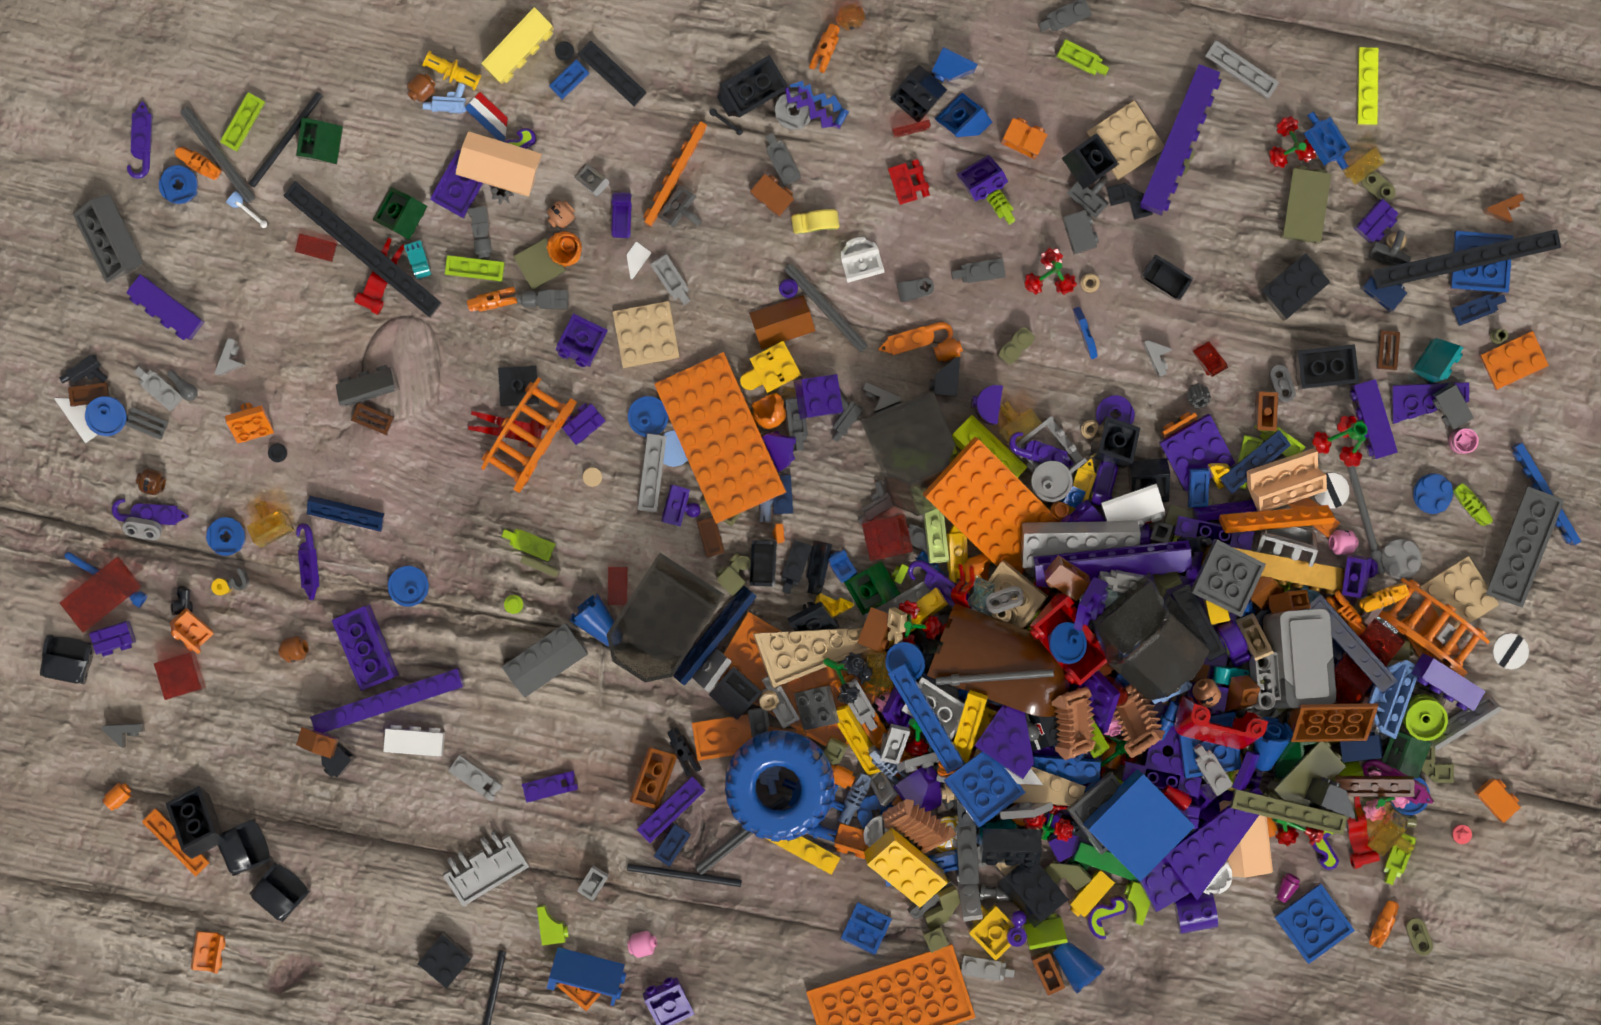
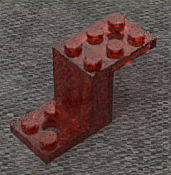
[1333,618,1405,704]

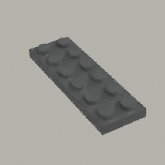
[1485,486,1564,608]

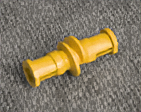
[422,50,482,91]

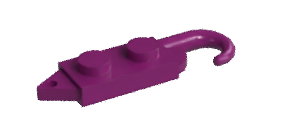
[1362,759,1434,805]

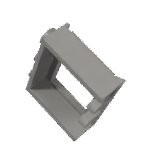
[1016,416,1087,474]
[1256,526,1318,567]

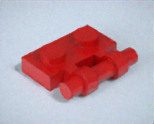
[888,159,930,206]

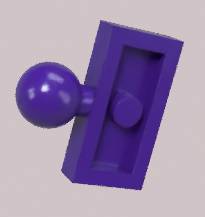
[661,484,701,527]

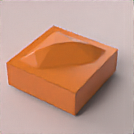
[772,524,785,543]

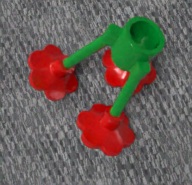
[1312,416,1368,467]

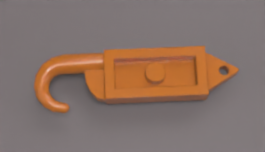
[878,322,953,355]

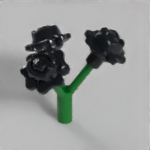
[823,652,873,704]

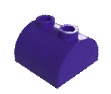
[971,385,1003,425]
[1174,892,1218,934]

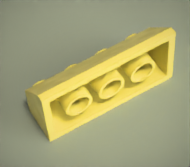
[481,7,554,85]

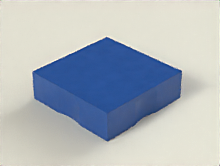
[1083,769,1195,882]

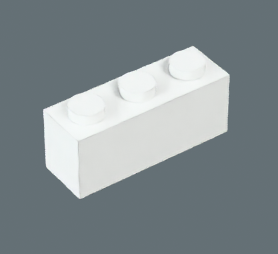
[383,725,445,756]

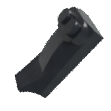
[717,55,790,118]

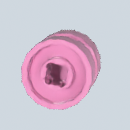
[1448,428,1479,454]

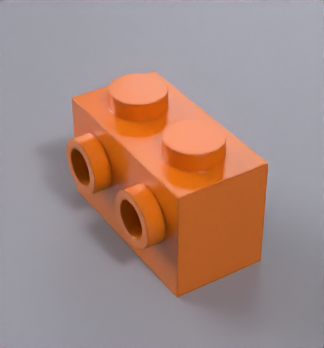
[1474,778,1521,823]

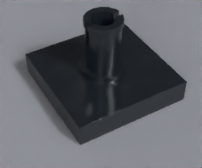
[498,366,539,406]
[787,601,839,631]

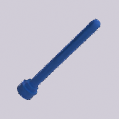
[64,552,148,608]

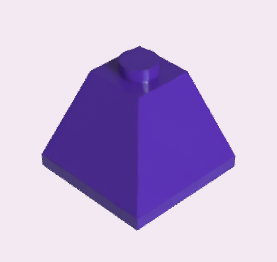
[894,766,942,812]

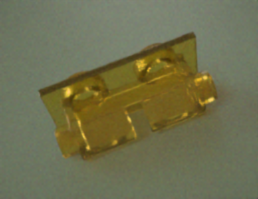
[1344,147,1385,185]

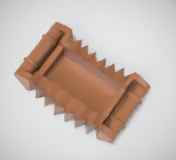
[1113,681,1165,758]
[1052,686,1096,760]
[882,799,956,853]

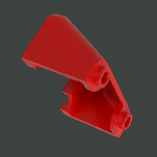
[1029,593,1115,686]
[1174,695,1268,749]

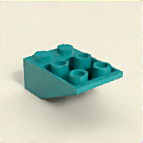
[1411,338,1463,383]

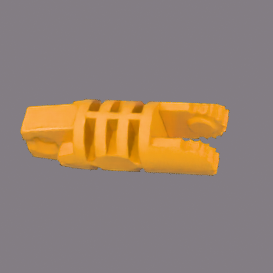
[1359,583,1409,612]

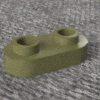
[1360,170,1395,202]
[1405,918,1433,956]

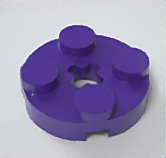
[1096,395,1135,426]

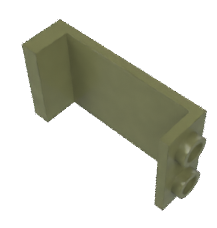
[1280,166,1331,244]
[1267,742,1346,806]

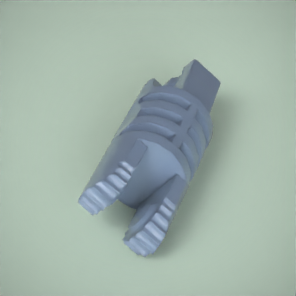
[868,745,909,785]

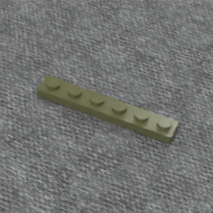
[1230,788,1348,835]

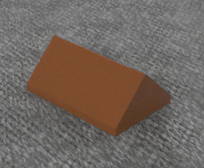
[749,295,816,350]
[1250,577,1285,611]
[629,745,677,809]

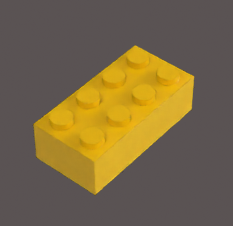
[864,828,948,907]

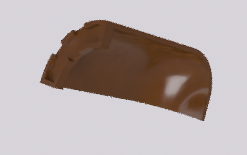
[927,603,1074,717]

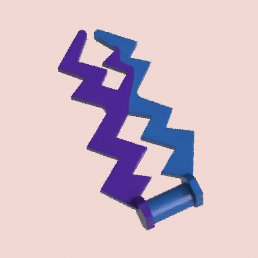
[785,81,849,129]

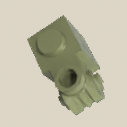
[716,553,751,596]

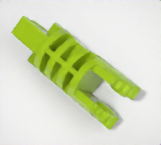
[986,189,1015,225]
[1453,483,1493,526]

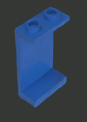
[547,947,627,1006]

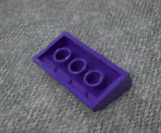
[331,605,399,691]

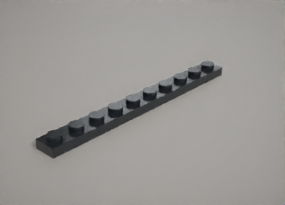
[283,181,442,318]
[1371,229,1561,289]

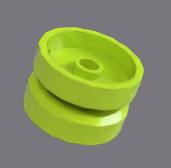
[1402,694,1448,741]

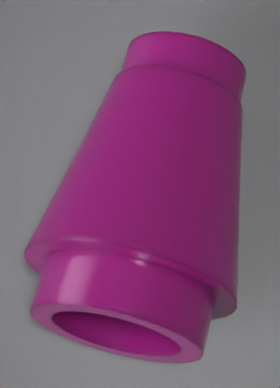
[1276,873,1300,903]

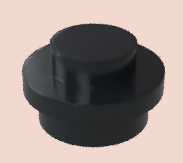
[555,41,574,61]
[268,443,288,463]

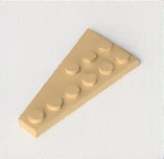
[752,628,870,688]
[958,748,1086,806]

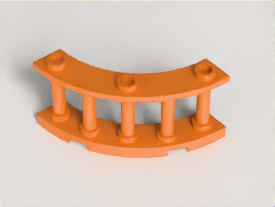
[481,377,577,493]
[1378,578,1490,677]

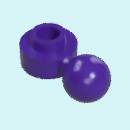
[1006,911,1027,947]

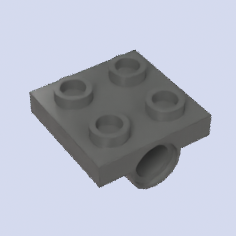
[794,685,839,731]

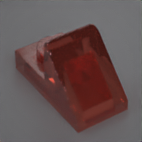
[1193,341,1228,377]

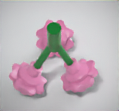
[1363,769,1410,822]

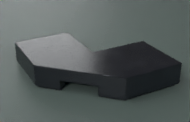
[1106,183,1153,220]

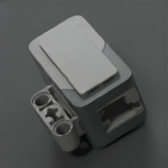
[1249,609,1336,710]

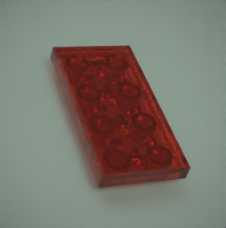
[60,556,142,633]

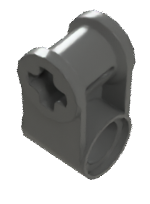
[897,278,934,302]

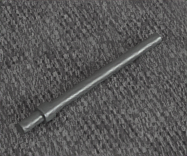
[1347,465,1385,574]
[936,669,1054,686]

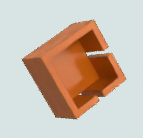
[1000,117,1048,160]

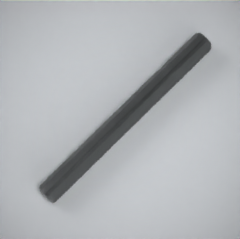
[180,107,255,203]
[784,263,868,352]
[695,797,789,875]

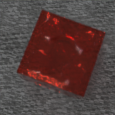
[862,514,913,561]
[153,651,206,700]

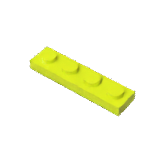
[1357,47,1379,125]

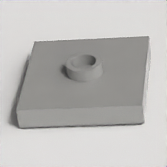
[692,648,732,692]
[1000,802,1053,819]

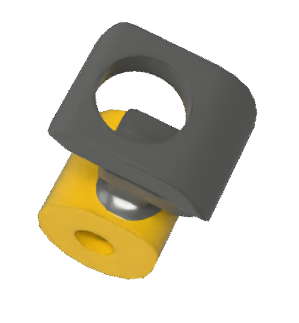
[211,568,250,595]

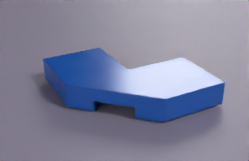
[1073,307,1098,360]

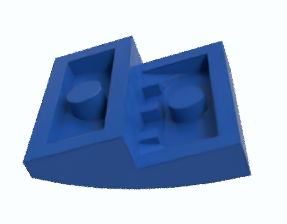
[840,902,892,955]

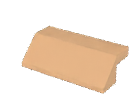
[456,131,542,197]
[1247,448,1327,511]
[1219,801,1273,878]

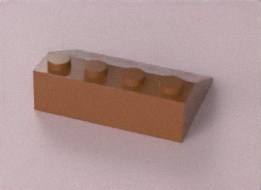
[1287,703,1378,742]

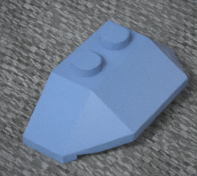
[1368,660,1417,739]

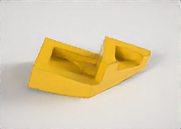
[1208,463,1230,489]
[815,593,854,617]

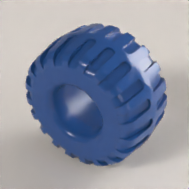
[725,730,835,842]

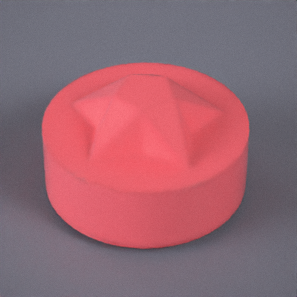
[1452,824,1472,844]

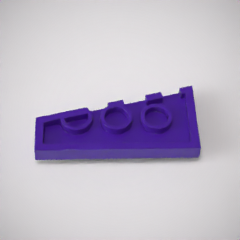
[1391,382,1470,424]

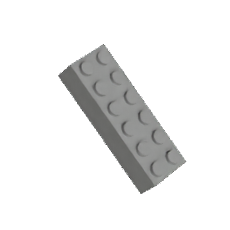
[1020,521,1140,568]

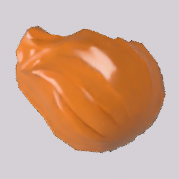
[546,231,582,267]
[751,393,786,429]
[963,553,991,589]

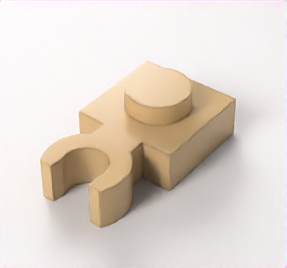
[887,607,907,644]

